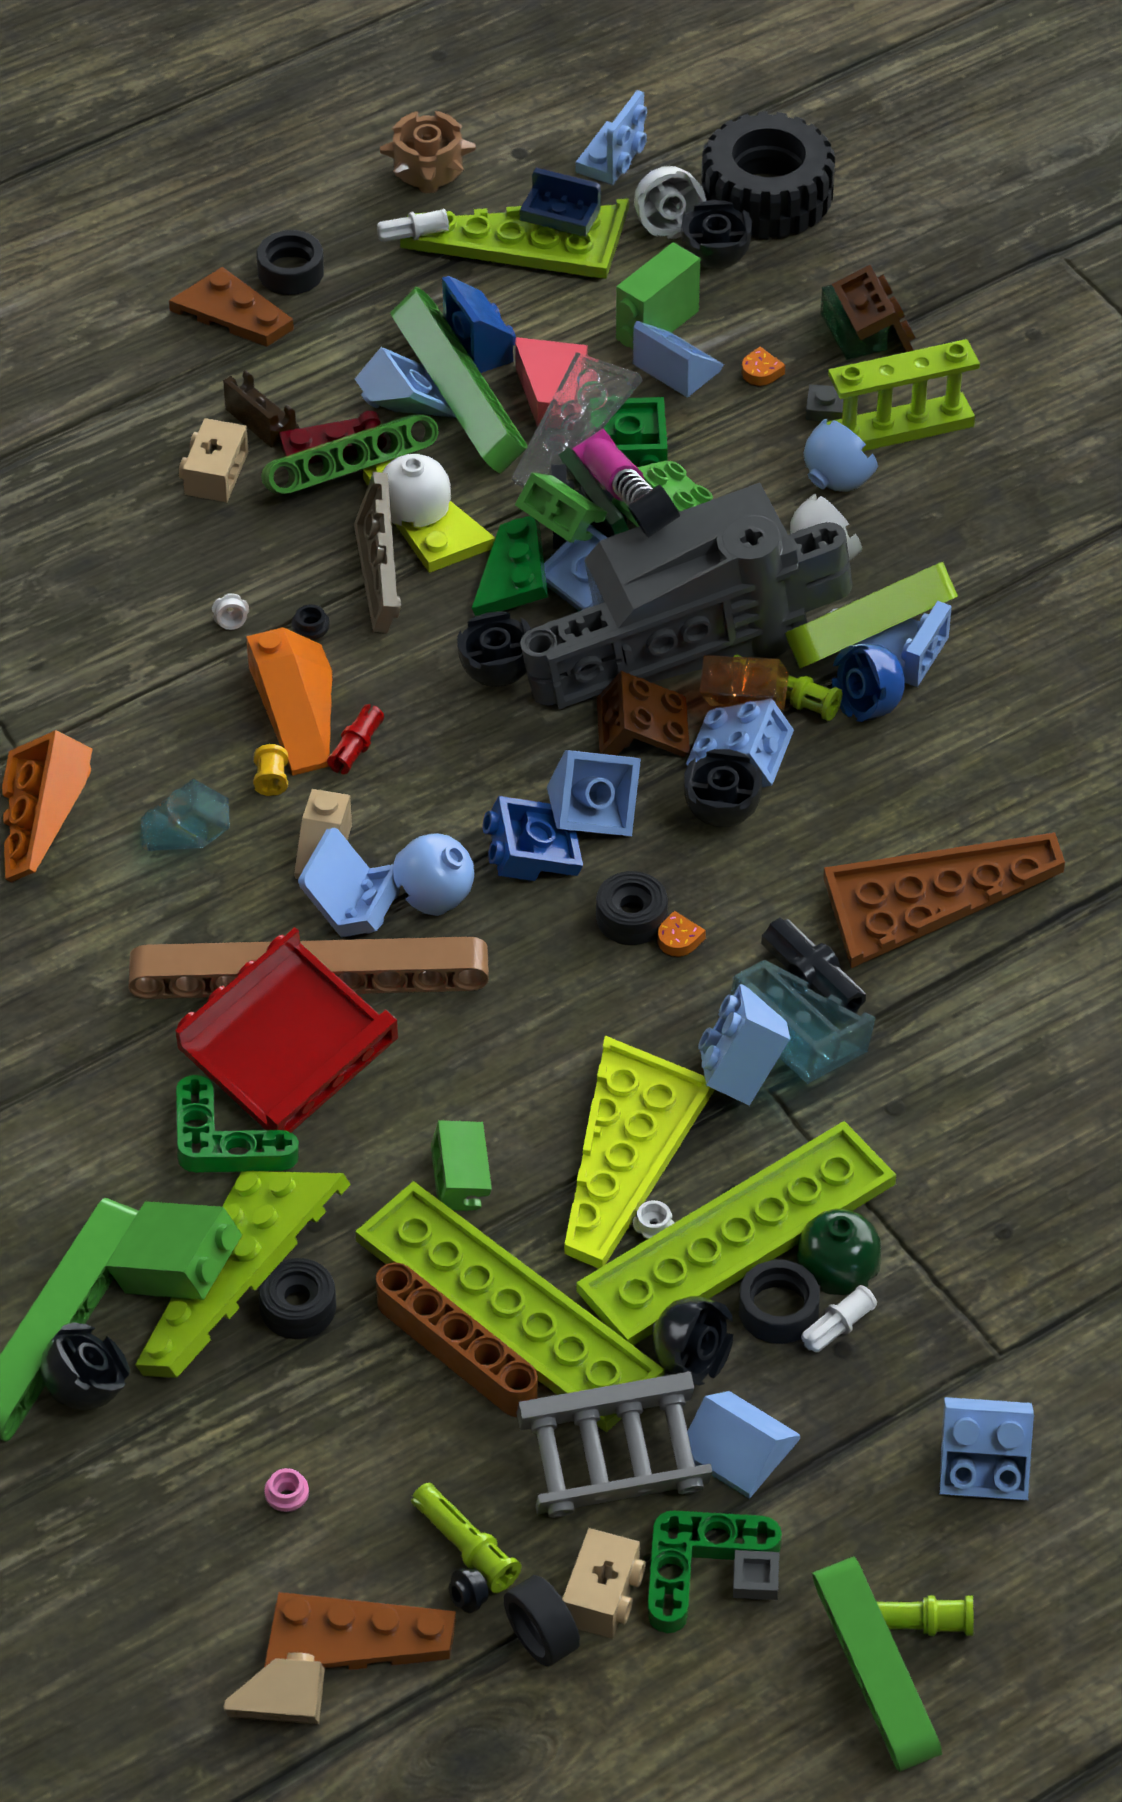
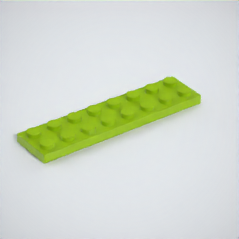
[576,1121,896,1345]
[355,1181,664,1433]

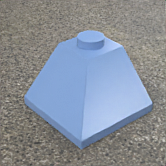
[355,347,456,417]

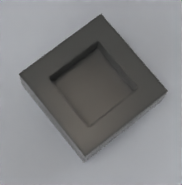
[806,384,843,422]
[733,1550,780,1600]

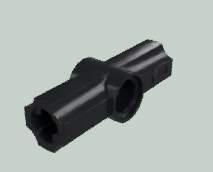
[761,917,866,1020]

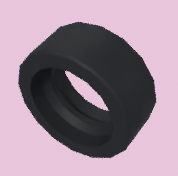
[257,230,324,295]
[739,1260,820,1344]
[503,1575,580,1667]

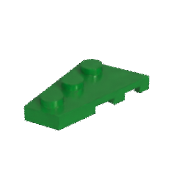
[472,516,548,617]

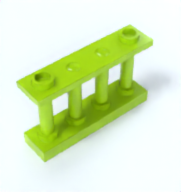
[827,339,980,451]

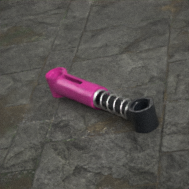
[572,428,680,538]

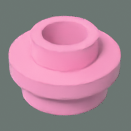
[265,1468,309,1512]

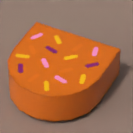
[742,347,785,386]
[658,911,706,957]

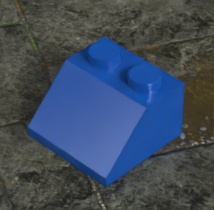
[442,276,516,373]

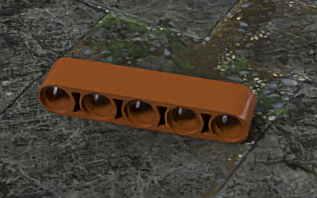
[376,1262,538,1417]

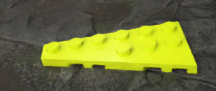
[564,1036,715,1268]

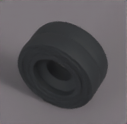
[596,871,668,945]
[259,1258,337,1339]

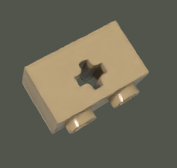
[179,418,249,502]
[563,1528,646,1639]

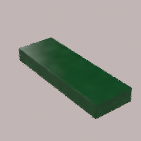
[558,448,629,536]

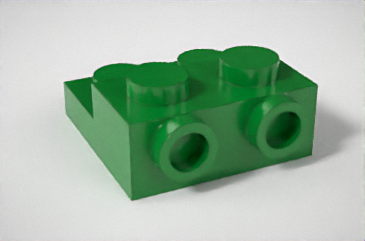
[591,397,668,467]

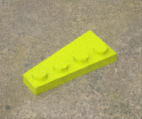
[363,458,495,573]

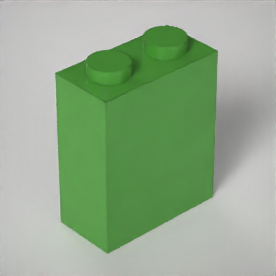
[616,242,700,349]
[106,1201,242,1300]

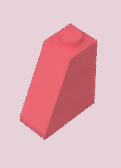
[515,337,588,432]

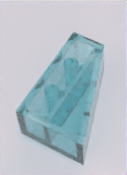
[730,960,876,1084]

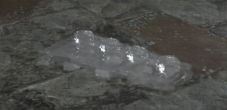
[511,352,643,487]

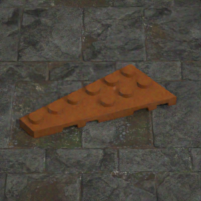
[823,832,1065,968]

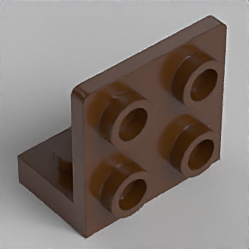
[832,265,916,352]
[597,671,690,757]

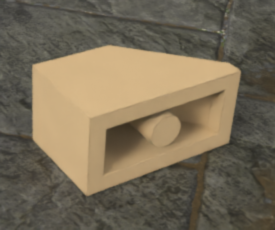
[294,789,352,879]
[224,1652,324,1724]

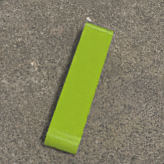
[784,562,958,668]

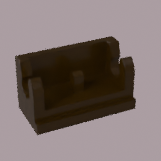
[223,370,299,447]

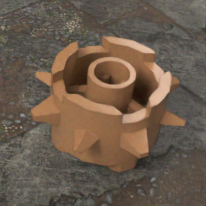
[380,111,475,193]

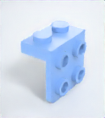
[298,828,401,937]

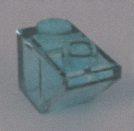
[141,779,230,851]

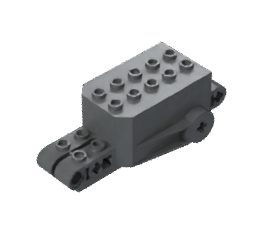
[520,483,853,709]

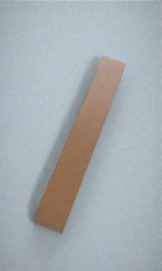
[128,937,489,999]

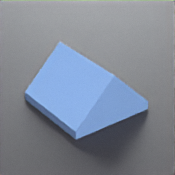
[633,321,724,398]
[547,750,641,836]
[687,1391,800,1499]

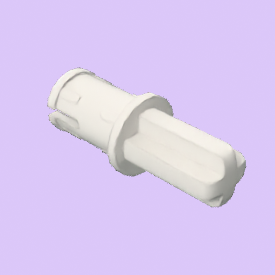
[377,209,449,242]
[801,1285,877,1352]

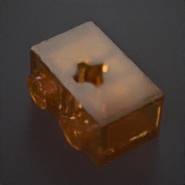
[700,655,789,709]

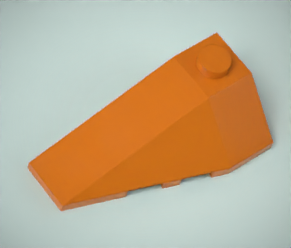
[246,627,333,776]
[2,730,93,882]

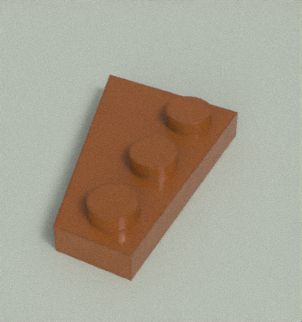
[169,267,294,347]

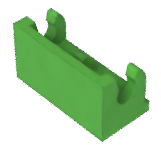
[515,472,608,543]
[431,1120,492,1211]

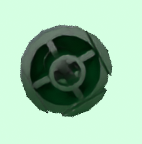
[797,1209,881,1295]

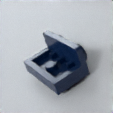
[520,168,601,237]

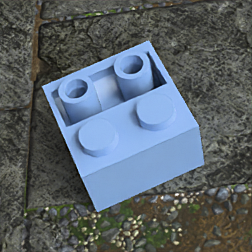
[698,984,790,1105]
[940,1397,1034,1500]

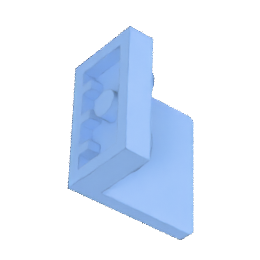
[576,90,647,185]
[857,601,952,687]
[686,698,794,787]

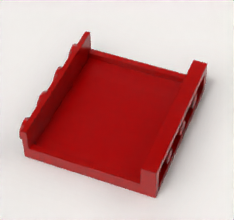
[175,927,398,1132]

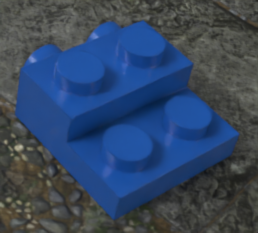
[483,796,583,881]

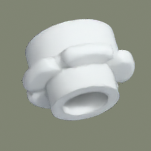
[212,594,249,630]
[633,1200,674,1239]

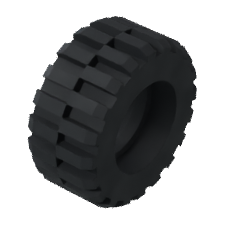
[701,112,835,240]

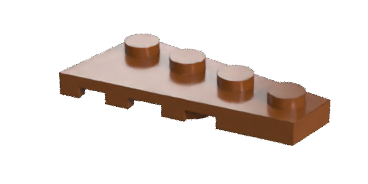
[264,1592,456,1670]

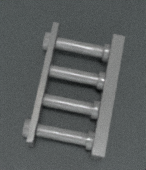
[517,1371,713,1518]

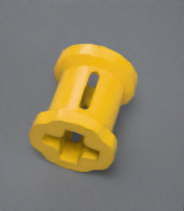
[253,744,288,796]

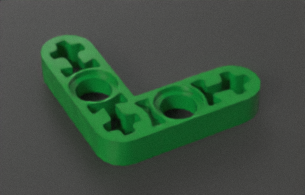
[176,1075,299,1172]
[648,1510,782,1633]

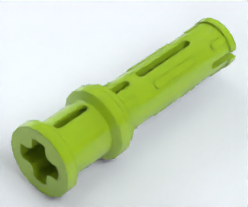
[727,655,843,721]
[411,1482,522,1593]
[877,1595,973,1636]

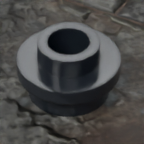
[292,604,330,640]
[449,1568,488,1613]

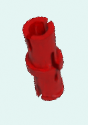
[327,704,385,775]

